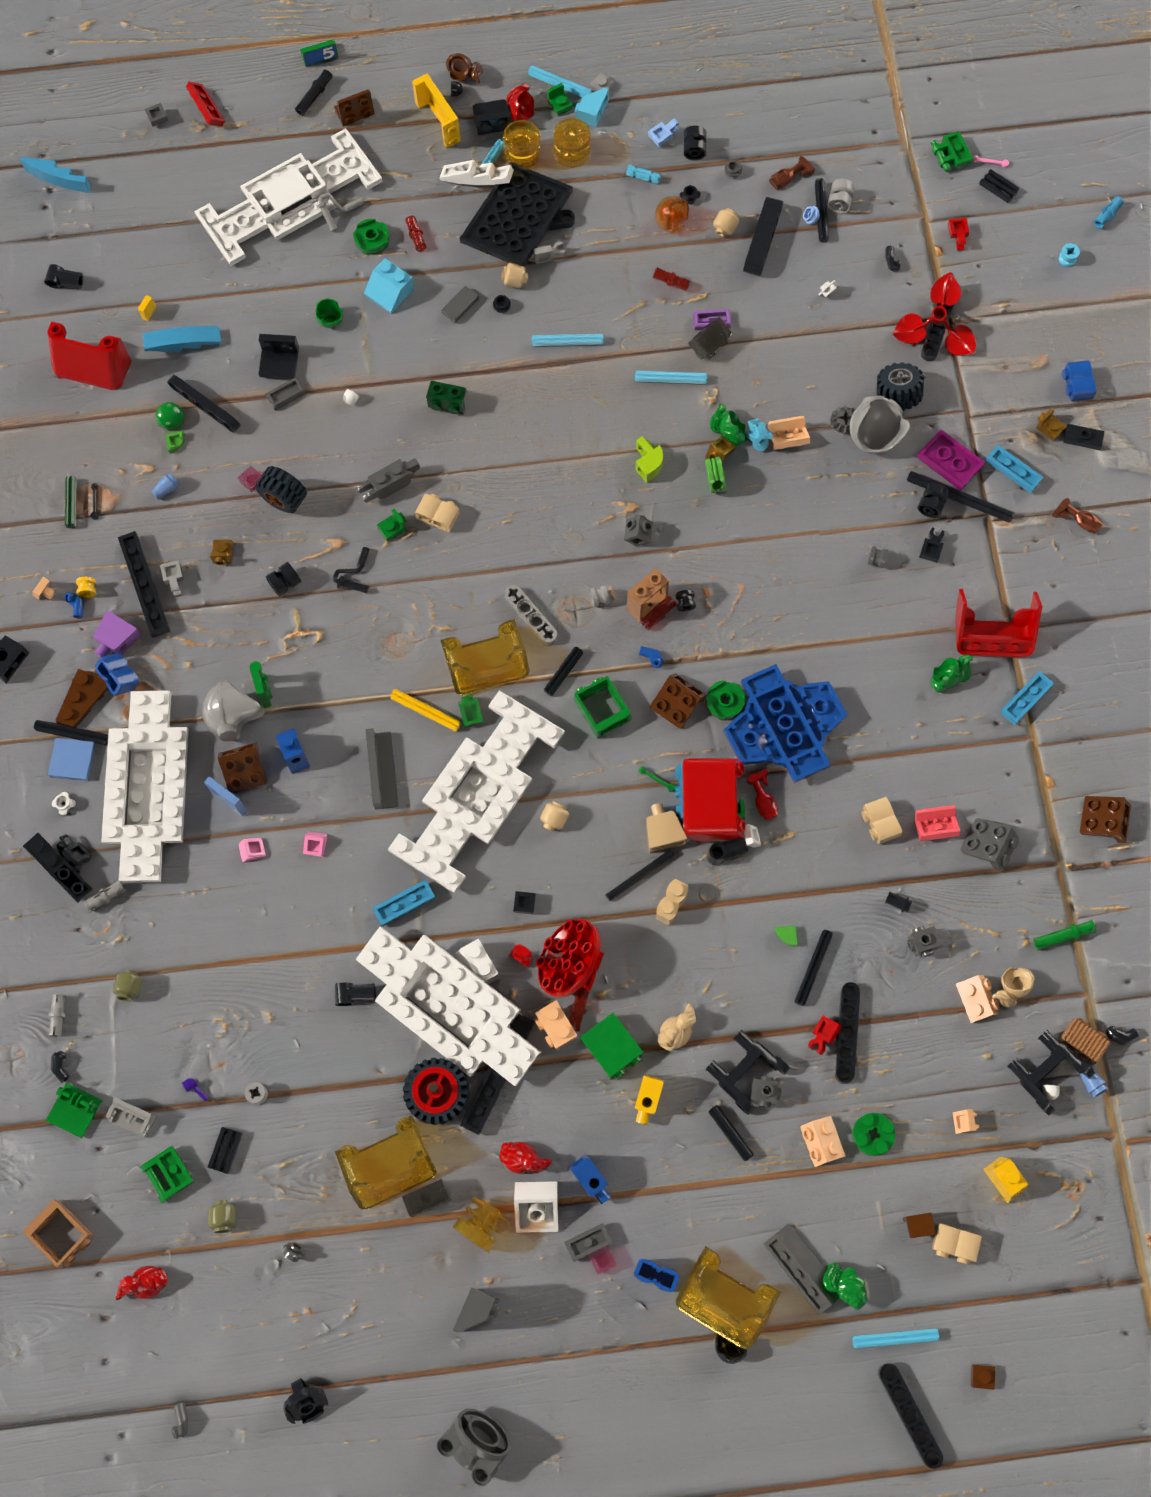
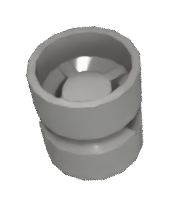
[827,179,855,214]

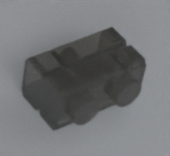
[688,317,732,360]
[402,1179,451,1218]

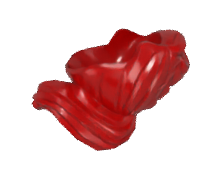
[506,84,535,126]
[499,1142,552,1174]
[115,1266,168,1300]

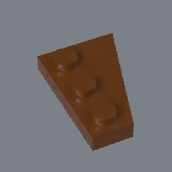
[55,669,108,728]

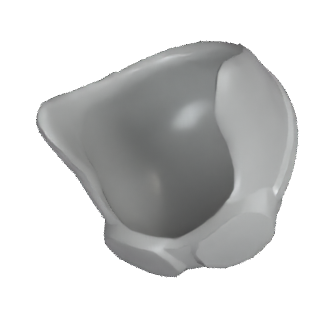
[850,396,910,454]
[202,680,265,742]

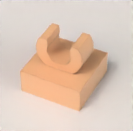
[32,577,55,600]
[953,1109,979,1134]

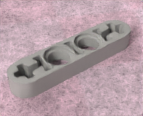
[505,585,557,646]

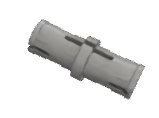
[83,880,126,912]
[48,994,66,1037]

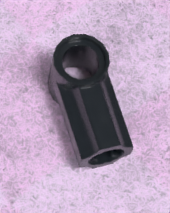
[44,264,83,289]
[707,838,748,866]
[335,983,376,1006]

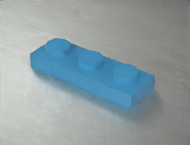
[985,445,1043,493]
[1000,671,1054,726]
[372,880,436,927]

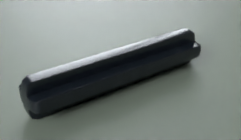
[544,647,583,696]
[708,1105,754,1161]

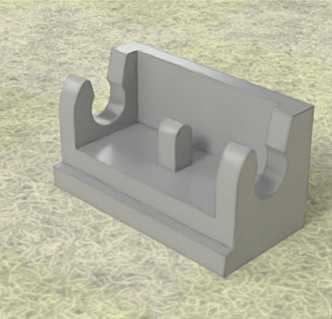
[106,1097,156,1137]

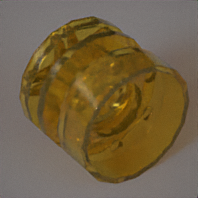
[553,118,591,168]
[503,120,540,169]
[453,1197,510,1253]

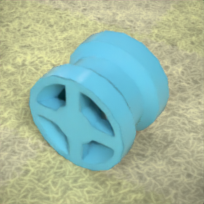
[1058,243,1080,267]

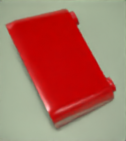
[47,321,132,390]
[682,758,746,843]

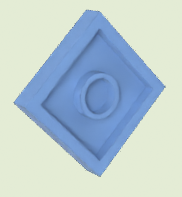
[48,738,96,781]
[204,777,247,816]

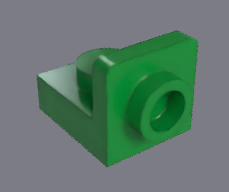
[547,83,573,116]
[377,508,407,542]
[458,695,483,726]

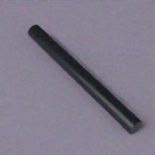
[605,849,675,901]

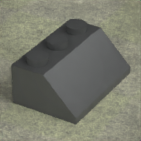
[453,1288,501,1332]

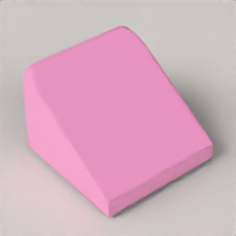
[303,831,327,857]
[239,837,266,862]

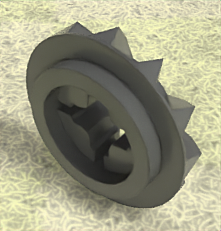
[830,405,855,434]

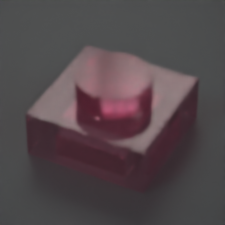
[238,466,262,493]
[588,1245,617,1275]

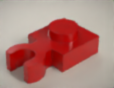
[808,1016,842,1055]

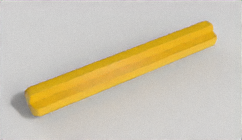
[390,689,461,731]

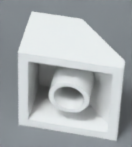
[453,939,500,984]
[514,1182,558,1233]

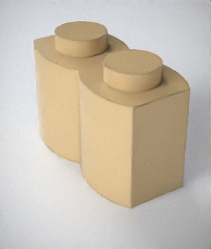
[415,494,459,532]
[861,797,902,844]
[656,879,688,926]
[931,1224,982,1265]

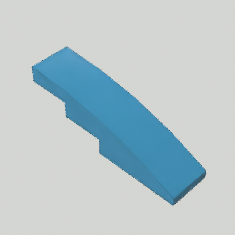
[20,157,91,193]
[143,326,221,352]

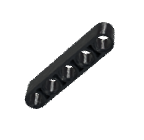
[743,197,784,276]

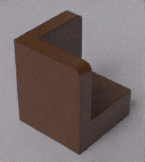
[903,1212,936,1238]

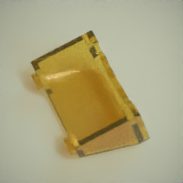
[440,619,530,696]
[335,1115,437,1210]
[676,1246,781,1349]

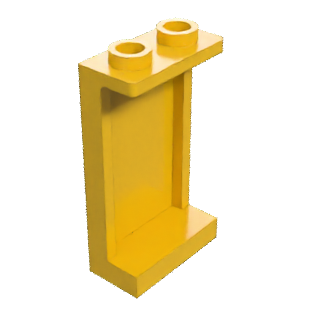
[412,74,461,148]

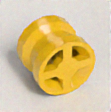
[76,576,96,598]

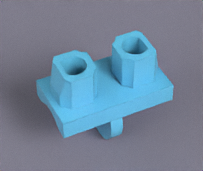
[745,418,773,451]

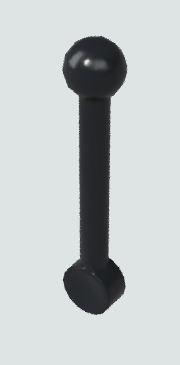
[90,483,99,520]

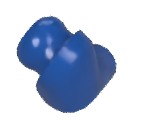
[64,592,84,619]

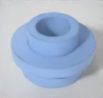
[803,206,819,225]

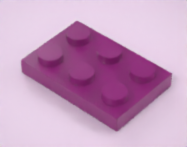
[917,429,985,491]

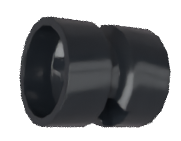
[684,125,707,161]
[917,482,950,518]
[265,562,302,597]

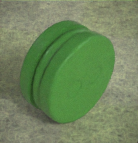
[705,456,726,493]

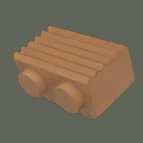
[1058,1018,1111,1065]

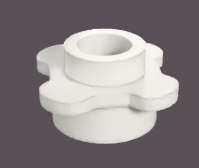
[818,280,836,298]
[52,792,76,815]

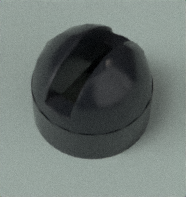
[451,81,463,96]

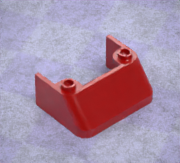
[955,589,1043,657]

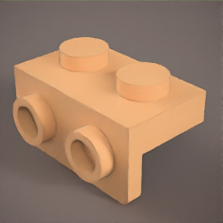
[768,416,810,450]
[956,975,999,1023]
[534,1000,578,1051]
[801,1116,846,1167]

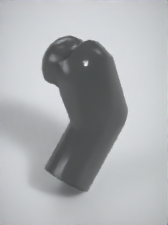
[172,1403,188,1439]

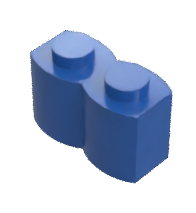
[1062,360,1096,401]
[95,653,139,696]
[633,1259,680,1292]

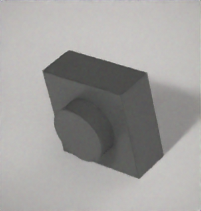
[145,103,168,127]

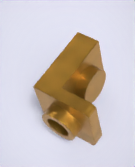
[1036,408,1067,441]
[705,436,736,464]
[210,540,233,565]

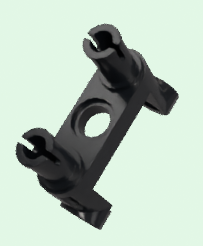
[705,1029,790,1115]
[1007,1030,1095,1116]

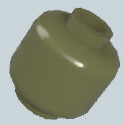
[113,970,142,1002]
[208,1200,236,1234]

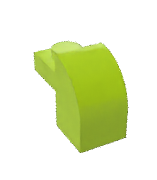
[635,436,663,483]

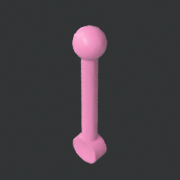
[973,155,1009,168]

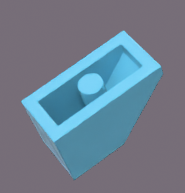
[575,88,609,127]

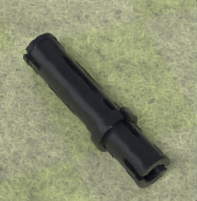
[295,69,333,116]

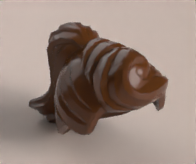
[446,53,483,83]

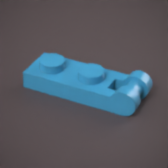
[674,764,683,823]

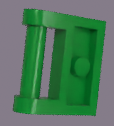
[249,661,273,708]
[140,1146,194,1203]

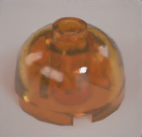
[655,196,689,234]

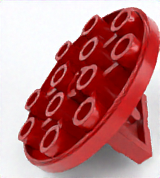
[536,919,604,998]

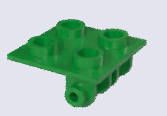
[45,1083,103,1138]

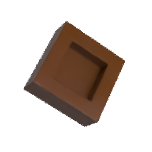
[971,1364,995,1390]

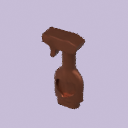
[769,156,815,190]
[1052,498,1103,534]

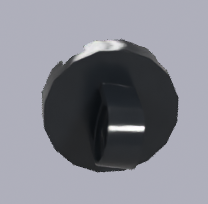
[283,1378,328,1424]

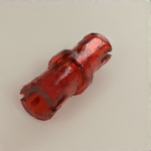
[405,215,427,252]
[653,267,690,291]
[641,596,677,630]
[569,989,590,1032]

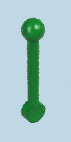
[639,766,675,792]

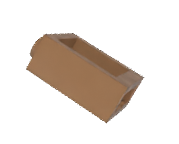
[627,568,669,623]
[22,1199,94,1268]

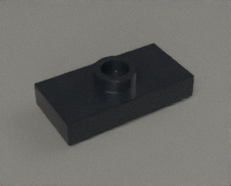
[1063,424,1105,450]

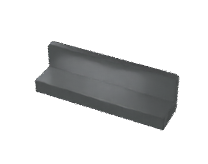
[365,728,399,810]
[764,1224,840,1315]

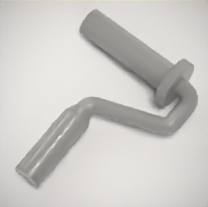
[316,193,364,231]

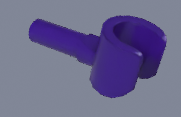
[182,1078,209,1102]

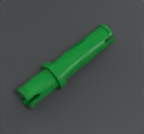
[1033,920,1096,951]

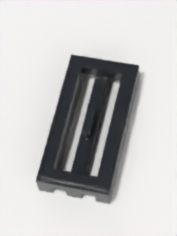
[979,169,1019,203]
[207,1127,243,1174]

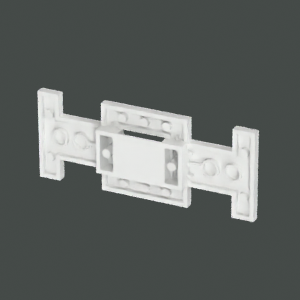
[194,128,383,266]
[388,691,565,894]

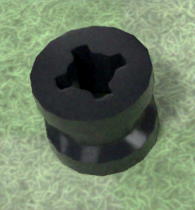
[675,590,696,612]

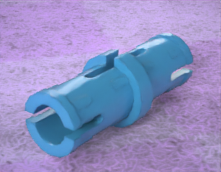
[1093,196,1124,229]

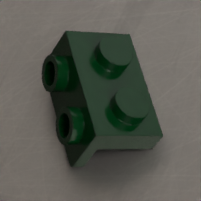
[426,381,466,415]

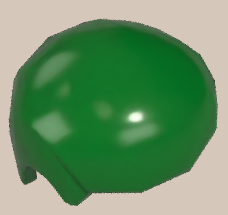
[315,298,343,328]
[155,402,184,430]

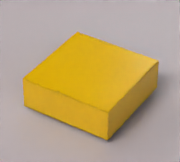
[138,295,156,321]

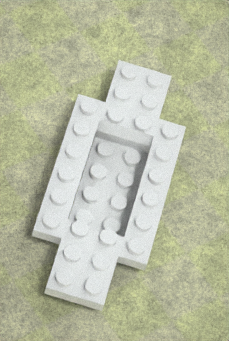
[101,690,189,883]
[356,927,541,1086]

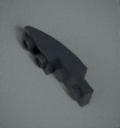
[23,832,93,903]

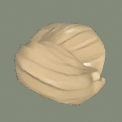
[992,967,1035,1008]
[658,1003,696,1051]

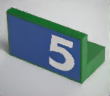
[300,39,338,67]

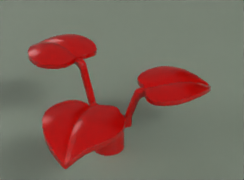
[892,272,976,356]

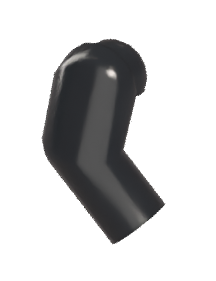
[885,245,901,271]
[1106,1026,1139,1045]
[50,1051,70,1083]

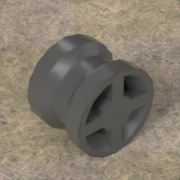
[868,546,888,568]

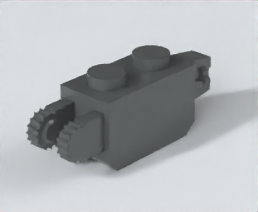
[357,458,420,503]

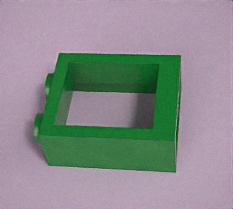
[574,676,631,739]

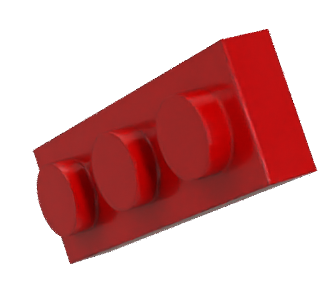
[186,81,225,127]

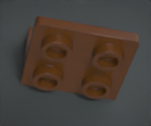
[334,89,375,126]
[650,673,707,729]
[218,742,267,794]
[1080,796,1131,843]

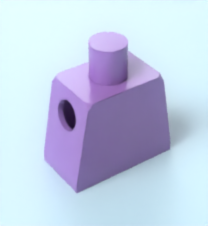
[93,610,141,658]

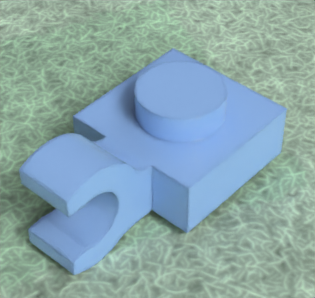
[648,119,679,147]

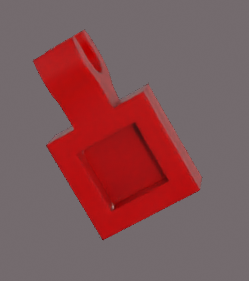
[948,218,970,251]

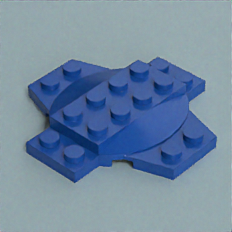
[723,664,847,783]

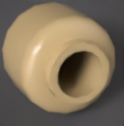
[713,208,739,237]
[501,263,528,289]
[540,801,569,832]

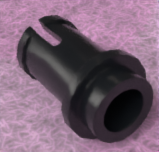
[885,891,912,912]

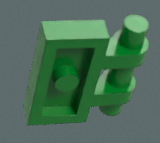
[931,131,974,172]

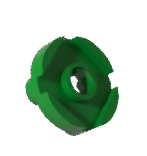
[353,219,390,255]
[706,681,745,721]
[852,1113,895,1156]

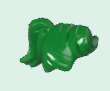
[709,403,746,446]
[931,655,973,693]
[823,1262,867,1310]

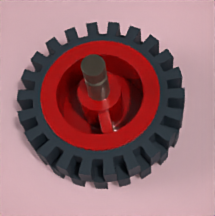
[403,1058,469,1125]

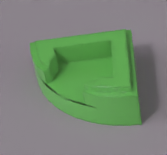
[165,430,185,454]
[774,925,798,947]

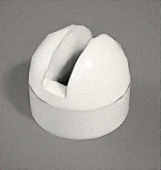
[343,389,359,405]
[1042,1085,1060,1100]

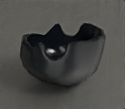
[715,1326,748,1364]

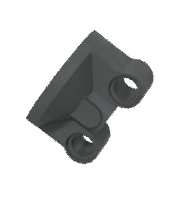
[437,1409,511,1486]

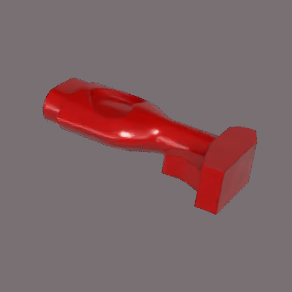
[747,769,779,821]
[509,944,533,967]

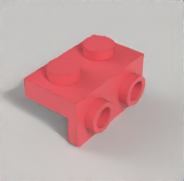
[914,805,960,841]

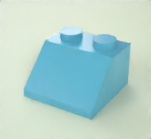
[364,258,414,314]

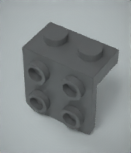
[961,818,1019,873]

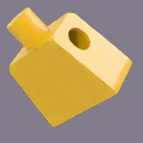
[635,1074,664,1125]
[983,1157,1028,1203]

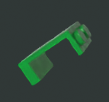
[580,1013,643,1080]

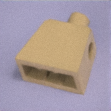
[646,803,687,853]

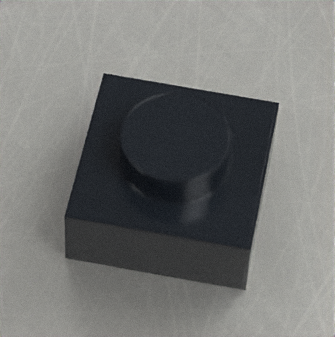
[513,891,536,915]

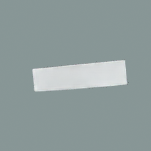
[440,160,514,185]

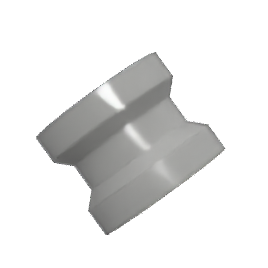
[590,585,609,607]
[244,1082,268,1105]

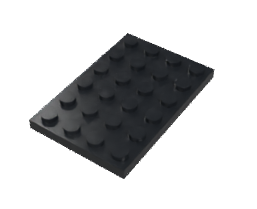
[460,162,573,267]

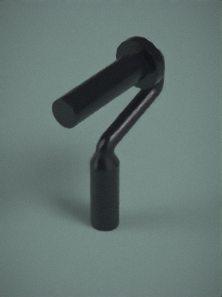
[333,547,370,594]

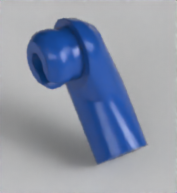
[639,646,663,668]

